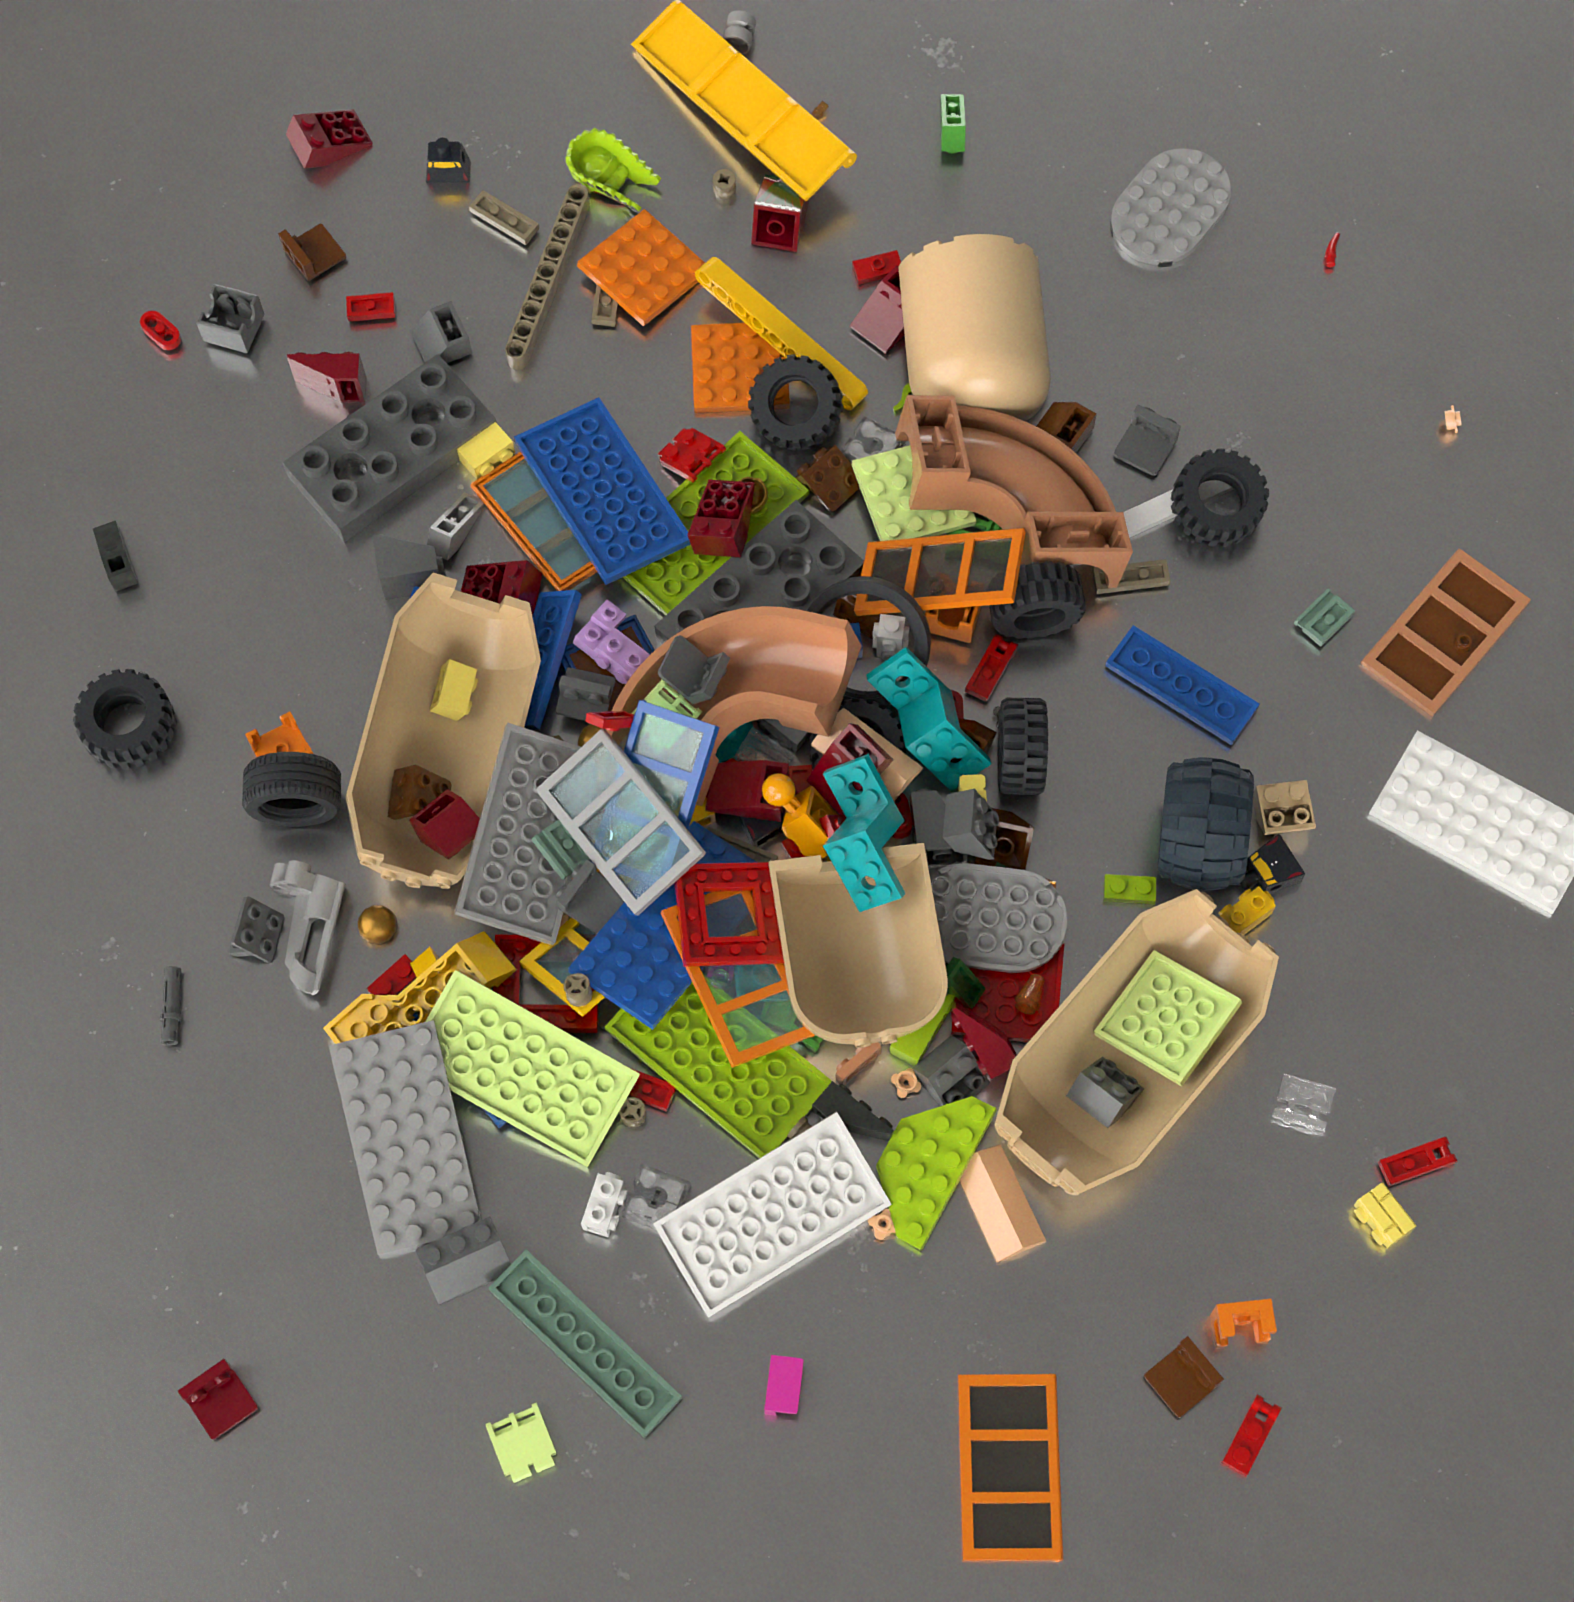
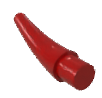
[1325,233,1340,268]

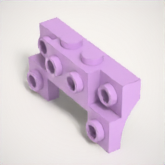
[573,600,650,684]

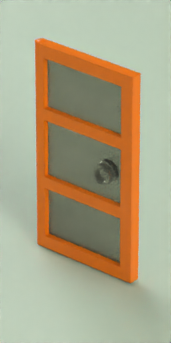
[854,528,1026,616]
[958,1373,1063,1562]

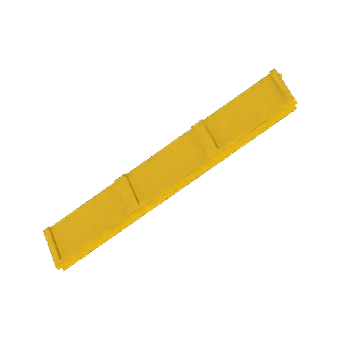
[631,0,857,201]

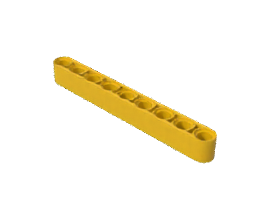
[695,257,868,410]

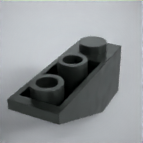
[93,520,138,591]
[812,1081,894,1141]

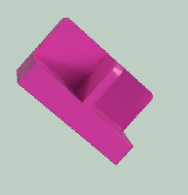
[764,1355,804,1416]

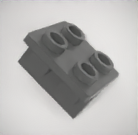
[556,668,616,721]
[228,896,284,962]

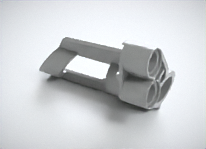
[270,860,346,995]

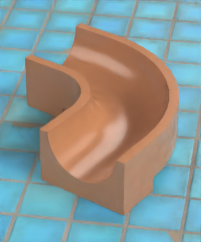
[895,395,1133,588]
[592,606,862,806]

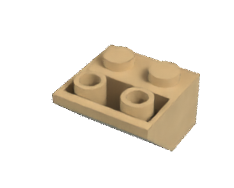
[1253,780,1316,835]

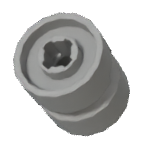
[723,10,756,55]

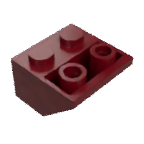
[409,789,480,860]

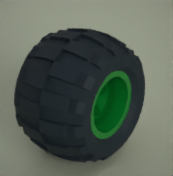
[1158,757,1254,890]

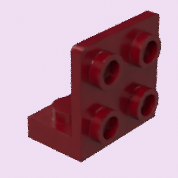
[178,1359,258,1440]

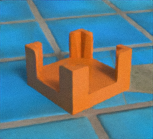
[245,711,313,757]
[1210,1299,1277,1347]

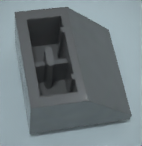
[410,301,472,363]
[943,788,999,860]
[912,1035,990,1106]
[1066,1057,1144,1128]

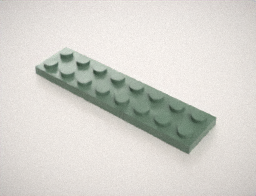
[488,1249,682,1439]

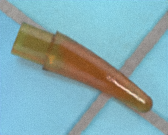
[811,101,829,120]

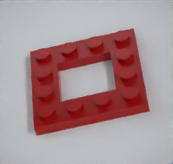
[675,862,784,967]
[493,934,598,1033]

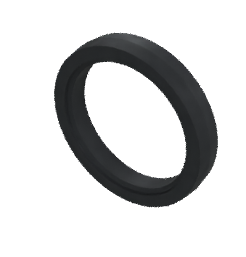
[806,576,931,707]

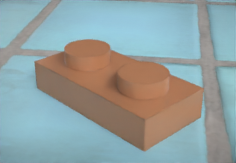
[836,1042,881,1085]

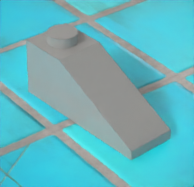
[427,492,485,560]

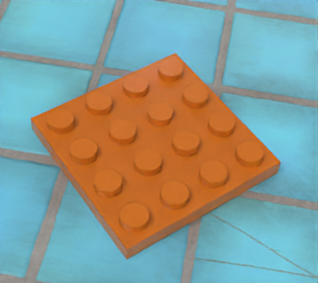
[577,209,705,326]
[691,323,790,413]

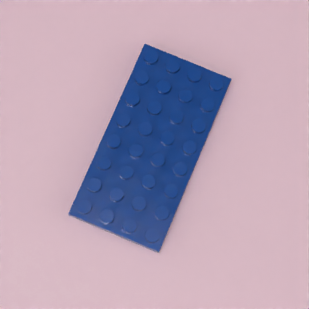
[514,397,691,585]
[568,821,756,1030]

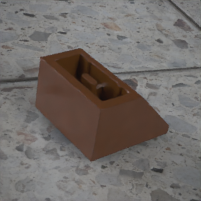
[1036,402,1097,453]

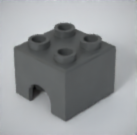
[196,284,264,353]

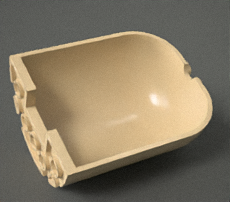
[899,234,1051,421]
[769,843,948,1048]

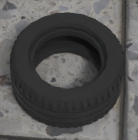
[242,752,341,827]

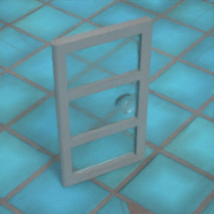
[535,729,706,916]

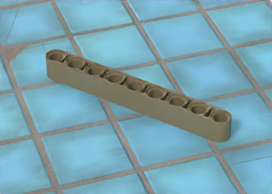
[505,184,590,370]

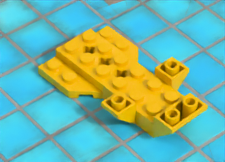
[323,931,517,1044]

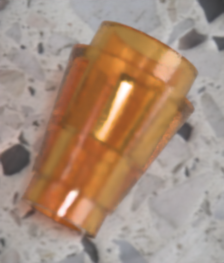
[1015,974,1045,1014]

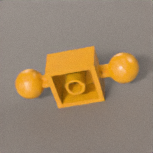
[762,773,838,862]

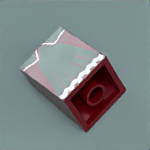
[751,175,809,252]

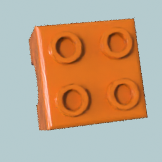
[925,572,985,643]

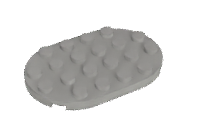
[1110,148,1231,265]
[930,863,1067,973]

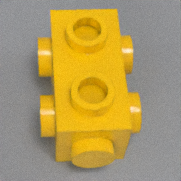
[1218,886,1276,935]

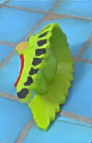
[566,128,662,212]

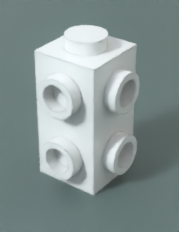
[872,614,909,661]
[581,1172,628,1237]

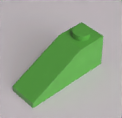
[941,94,966,154]

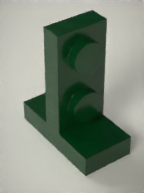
[945,957,986,1009]

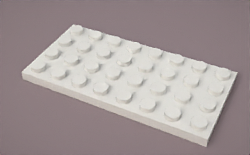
[1369,730,1574,914]
[652,1112,892,1318]

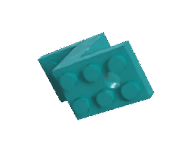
[866,647,992,791]
[823,754,906,912]

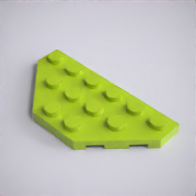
[876,1096,997,1251]

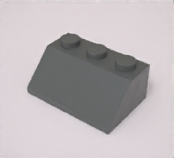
[415,1217,511,1305]

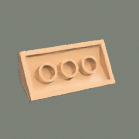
[811,708,923,801]
[959,1145,1046,1263]

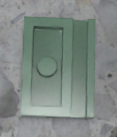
[1294,588,1355,646]
[532,820,591,880]

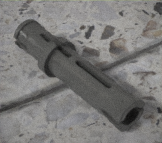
[160,966,181,1045]

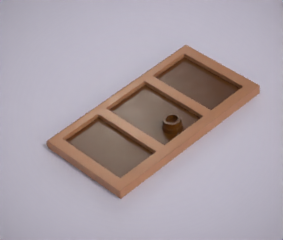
[1361,549,1531,717]

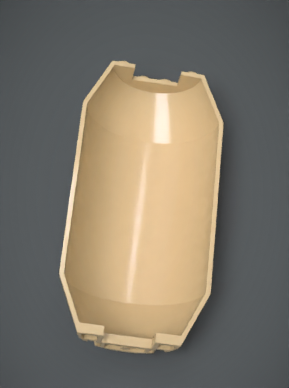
[346,573,541,889]
[995,889,1279,1195]

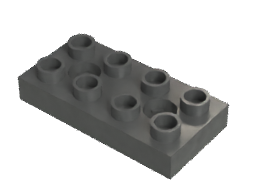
[282,354,497,543]
[654,500,864,644]

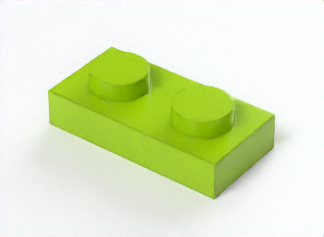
[1103,874,1156,904]

